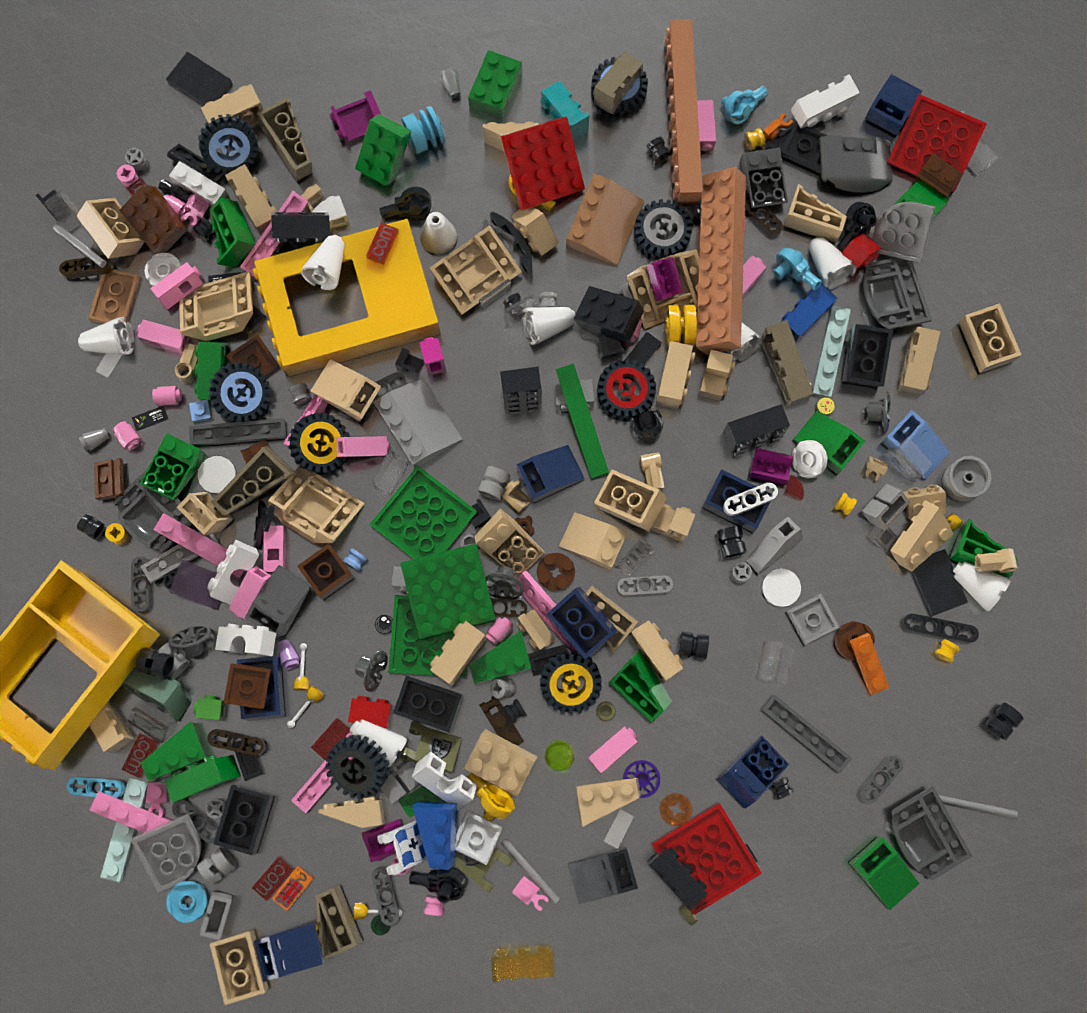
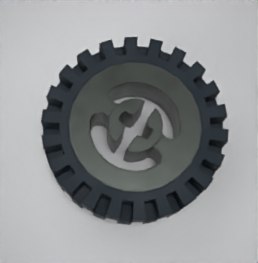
[325,735,390,799]

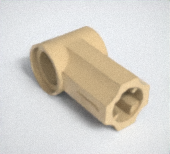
[175,344,198,384]
[640,452,665,490]
[975,549,1018,573]

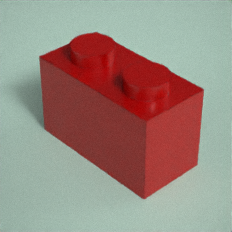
[842,233,881,268]
[348,695,393,729]

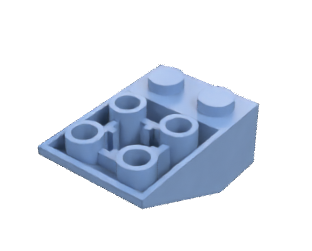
[882,410,950,480]

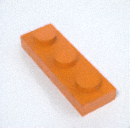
[850,633,889,695]

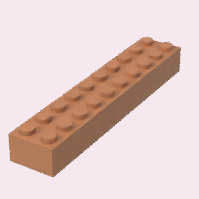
[664,19,703,207]
[696,167,746,355]

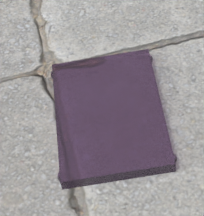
[169,560,220,610]

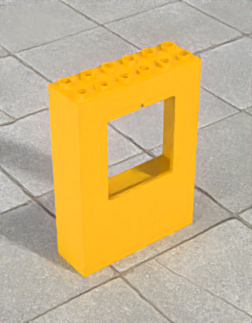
[253,219,441,377]
[0,560,160,770]

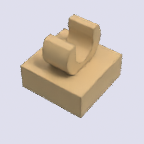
[866,456,888,481]

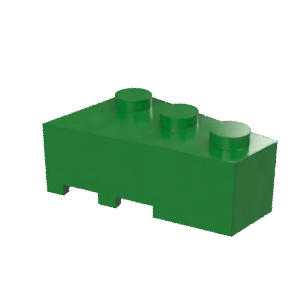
[210,197,256,268]
[194,341,230,400]
[950,518,1018,579]
[469,631,531,685]
[609,649,672,723]
[141,721,207,783]
[164,755,241,803]

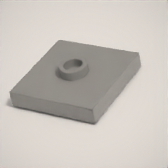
[786,594,840,646]

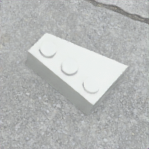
[791,74,860,128]

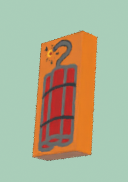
[271,866,314,911]

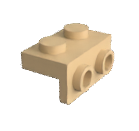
[903,485,946,519]
[517,609,555,651]

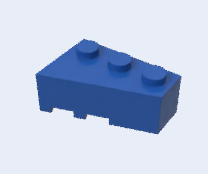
[412,801,457,870]

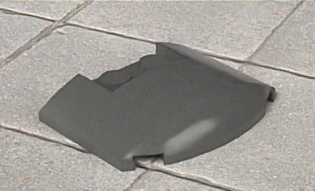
[819,134,893,192]
[863,258,932,330]
[114,469,192,552]
[892,786,972,880]

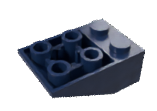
[865,74,923,135]
[516,445,585,503]
[718,736,790,809]
[254,923,325,982]

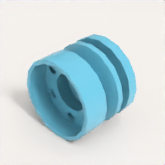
[401,106,445,154]

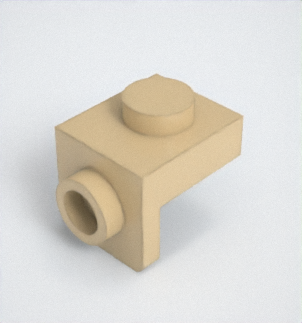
[301,184,323,212]
[502,478,532,512]

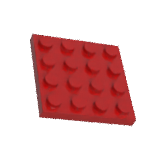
[887,94,987,193]
[501,116,585,210]
[652,803,762,916]

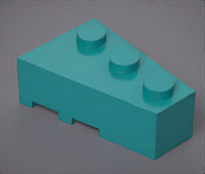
[540,80,590,140]

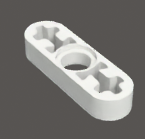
[723,483,778,516]

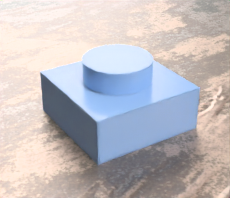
[189,400,212,423]

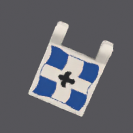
[377,820,427,875]

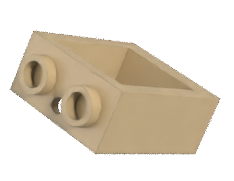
[177,492,233,535]

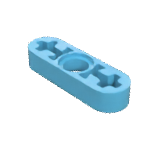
[67,776,125,798]

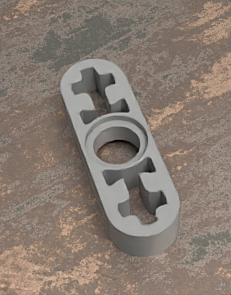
[617,575,673,596]

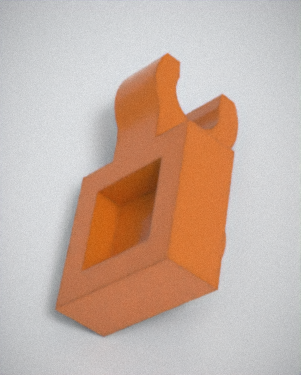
[763,113,793,142]

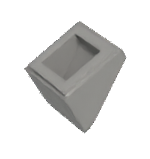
[867,525,897,551]

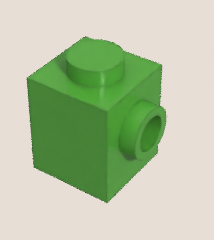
[194,695,225,721]

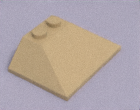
[429,225,522,315]
[627,250,699,329]
[179,271,253,341]
[268,466,365,543]

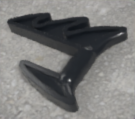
[253,500,275,548]

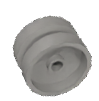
[942,456,992,502]

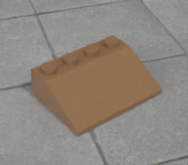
[566,174,644,266]

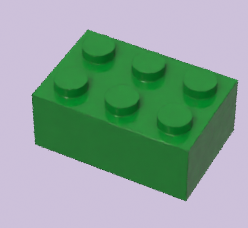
[468,50,522,119]
[355,114,412,186]

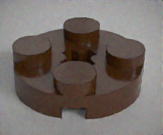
[537,553,575,592]
[834,621,875,661]

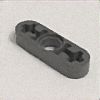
[131,556,151,613]
[859,756,903,804]
[172,800,219,843]
[372,867,399,927]

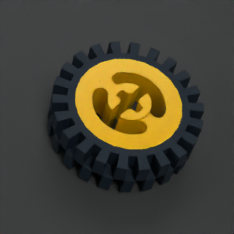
[288,413,349,473]
[540,650,602,714]

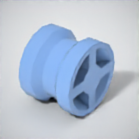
[343,548,367,571]

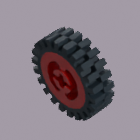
[597,359,656,419]

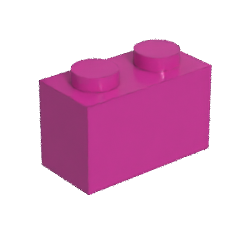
[420,337,446,374]

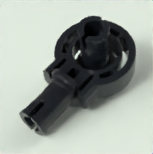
[379,187,432,219]
[836,202,877,252]
[409,868,467,903]

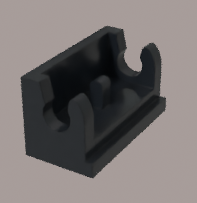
[528,644,567,676]

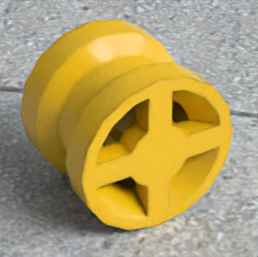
[744,128,765,151]
[834,492,857,516]
[105,523,129,545]
[935,639,960,663]

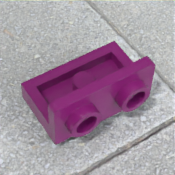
[646,257,683,301]
[750,448,793,485]
[362,819,402,862]

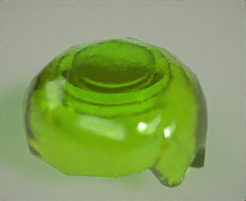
[545,739,574,772]

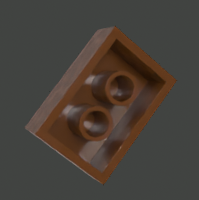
[120,184,189,253]

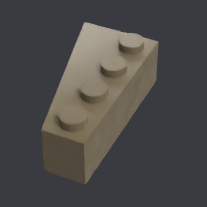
[257,97,313,181]
[761,320,814,406]
[211,446,296,516]

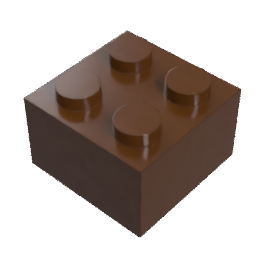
[297,544,354,600]

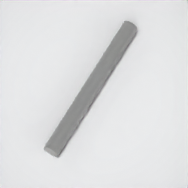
[53,224,106,268]
[939,795,1018,819]
[500,838,560,904]

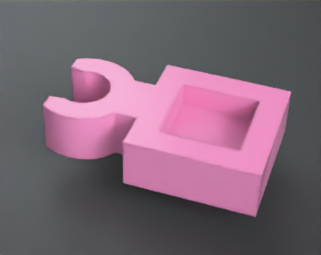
[181,193,209,228]
[146,782,168,817]
[512,876,549,911]

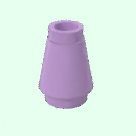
[278,640,300,670]

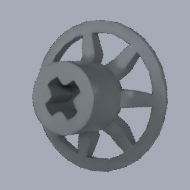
[868,391,891,433]
[485,566,524,599]
[169,626,211,657]
[355,650,387,692]

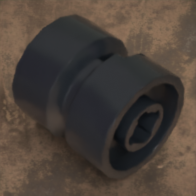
[717,526,747,558]
[678,631,709,660]
[136,647,174,680]
[985,702,1024,740]

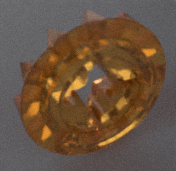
[660,793,692,826]

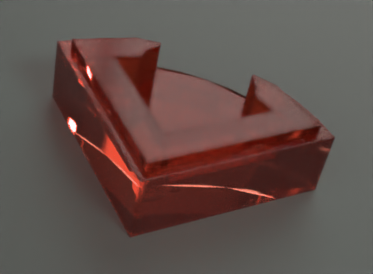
[784,475,804,500]

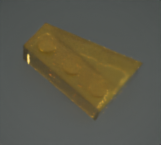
[491,946,554,982]

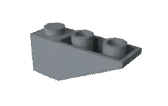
[746,517,803,574]

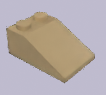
[559,512,628,570]

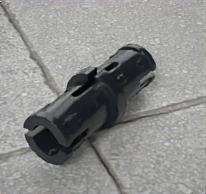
[158,179,192,204]

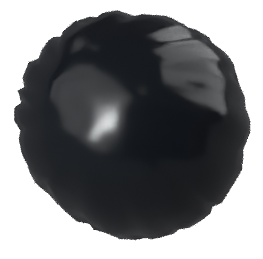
[631,410,663,440]

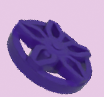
[623,760,661,798]

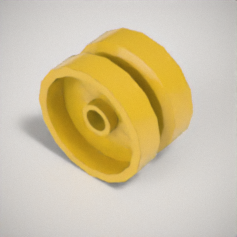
[665,305,697,346]

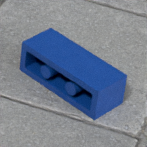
[782,283,838,342]

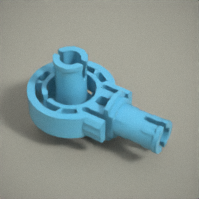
[721,86,768,124]
[773,248,822,290]

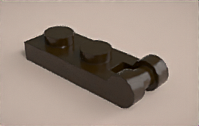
[479,696,524,746]

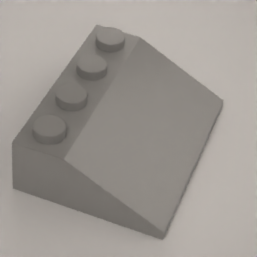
[373,378,463,469]

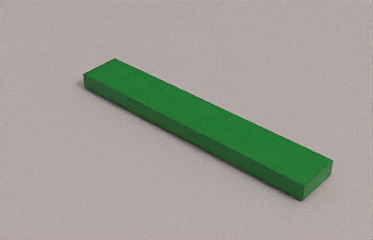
[555,363,609,478]

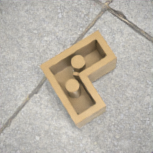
[510,207,559,256]
[698,350,735,401]
[651,504,695,542]

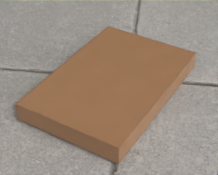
[88,269,141,324]

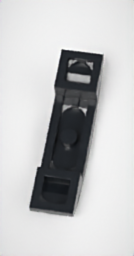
[490,211,533,279]

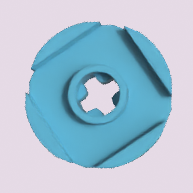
[166,881,209,923]

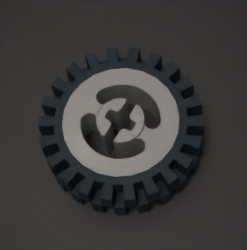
[634,199,692,259]

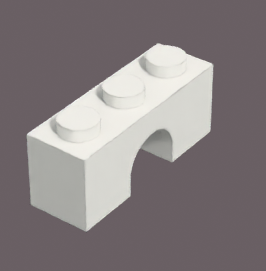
[169,161,230,207]
[208,540,259,605]
[215,624,276,656]
[412,752,477,810]

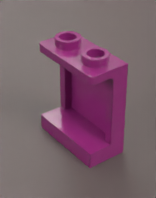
[329,90,382,145]

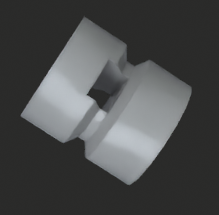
[477,466,510,501]
[158,643,190,679]
[197,847,236,886]

